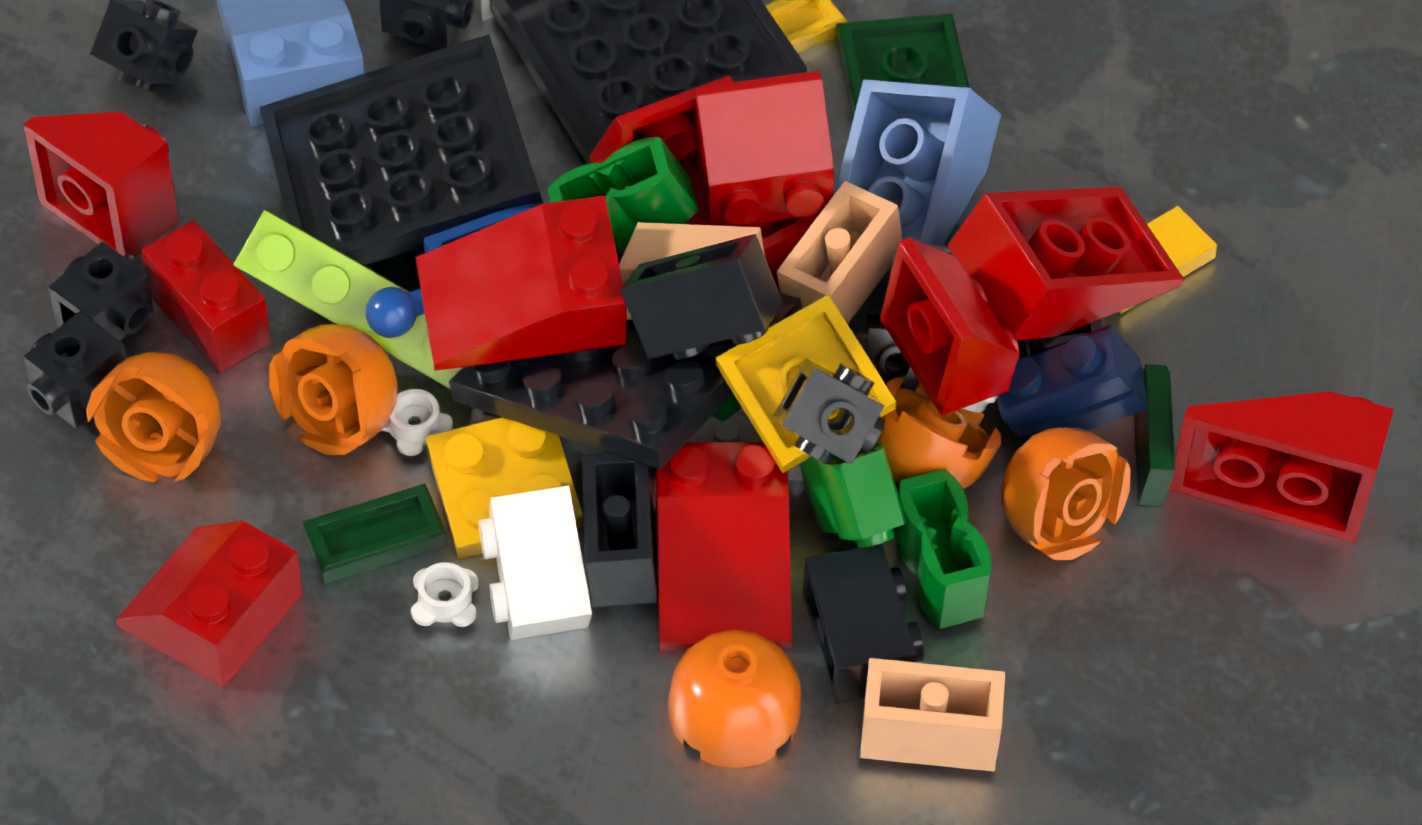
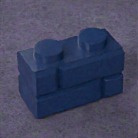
[997,325,1148,443]

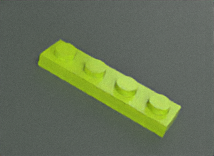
[233,210,463,389]

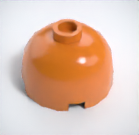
[269,324,398,455]
[86,352,221,483]
[876,378,1001,493]
[1001,427,1130,560]
[668,630,802,769]

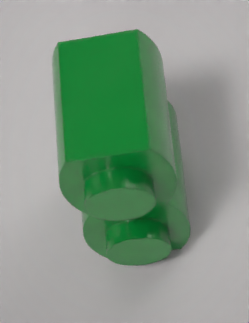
[547,137,699,254]
[799,442,906,547]
[894,469,991,629]

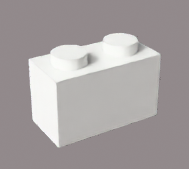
[478,486,592,640]

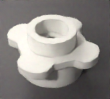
[381,389,453,456]
[411,562,479,627]

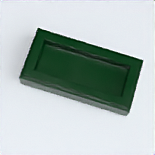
[1134,364,1175,507]
[302,483,448,585]

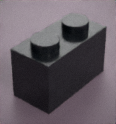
[620,234,783,359]
[582,453,658,607]
[803,544,924,704]

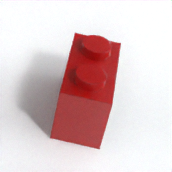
[141,219,271,374]

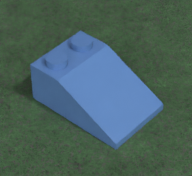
[216,0,364,128]
[834,80,1001,246]

